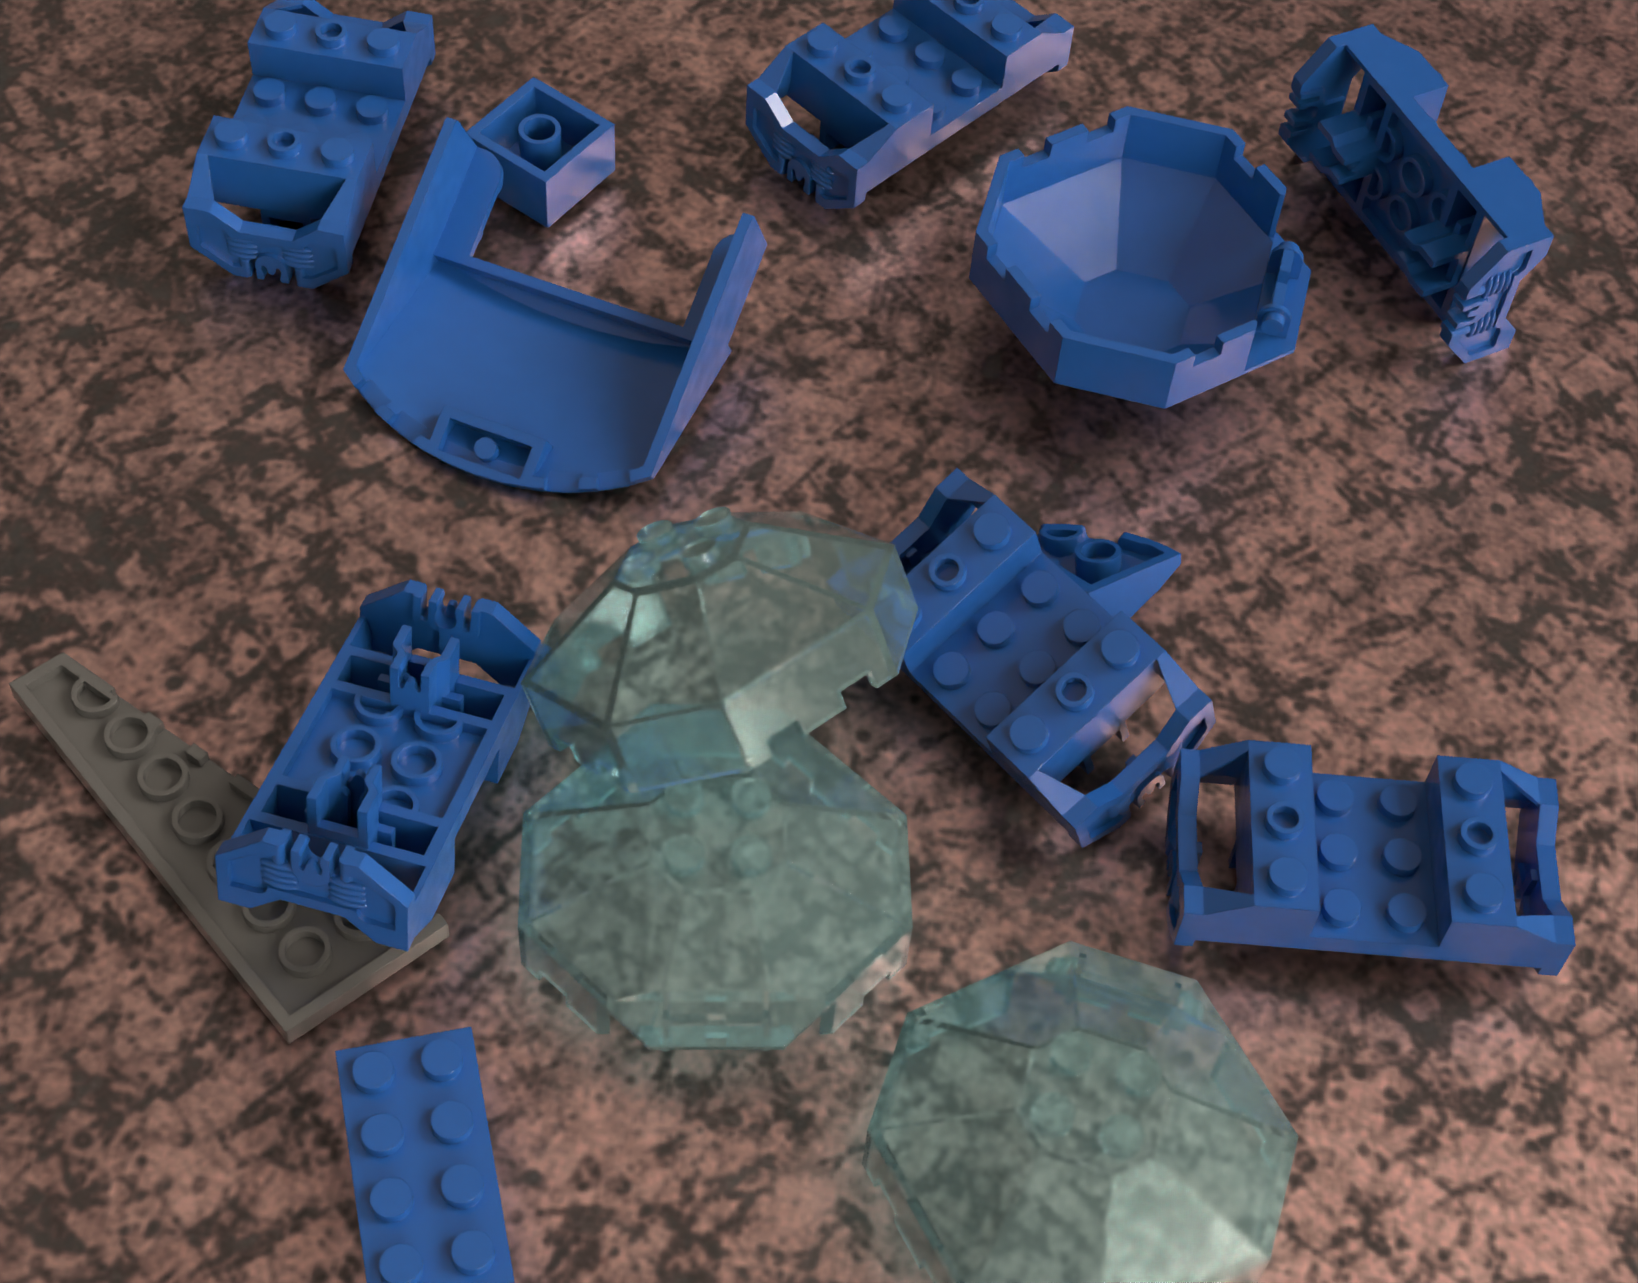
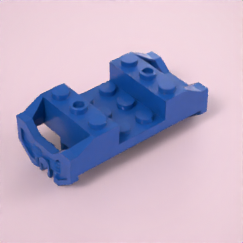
[182,0,436,289]
[745,0,1074,209]
[1278,24,1554,363]
[826,468,1216,848]
[215,579,541,952]
[1165,740,1576,976]

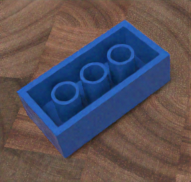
[335,1027,515,1283]

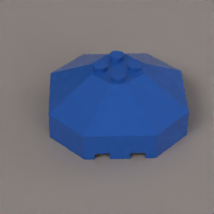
[969,106,1311,409]

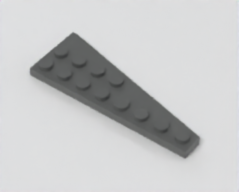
[9,652,450,1044]

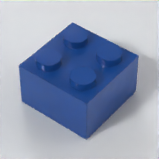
[466,77,615,228]

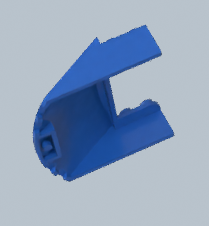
[343,117,767,493]

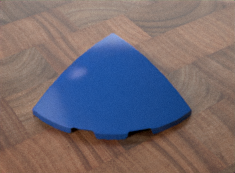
[1037,524,1181,618]

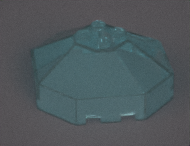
[520,507,918,794]
[518,707,913,1051]
[862,941,1299,1283]

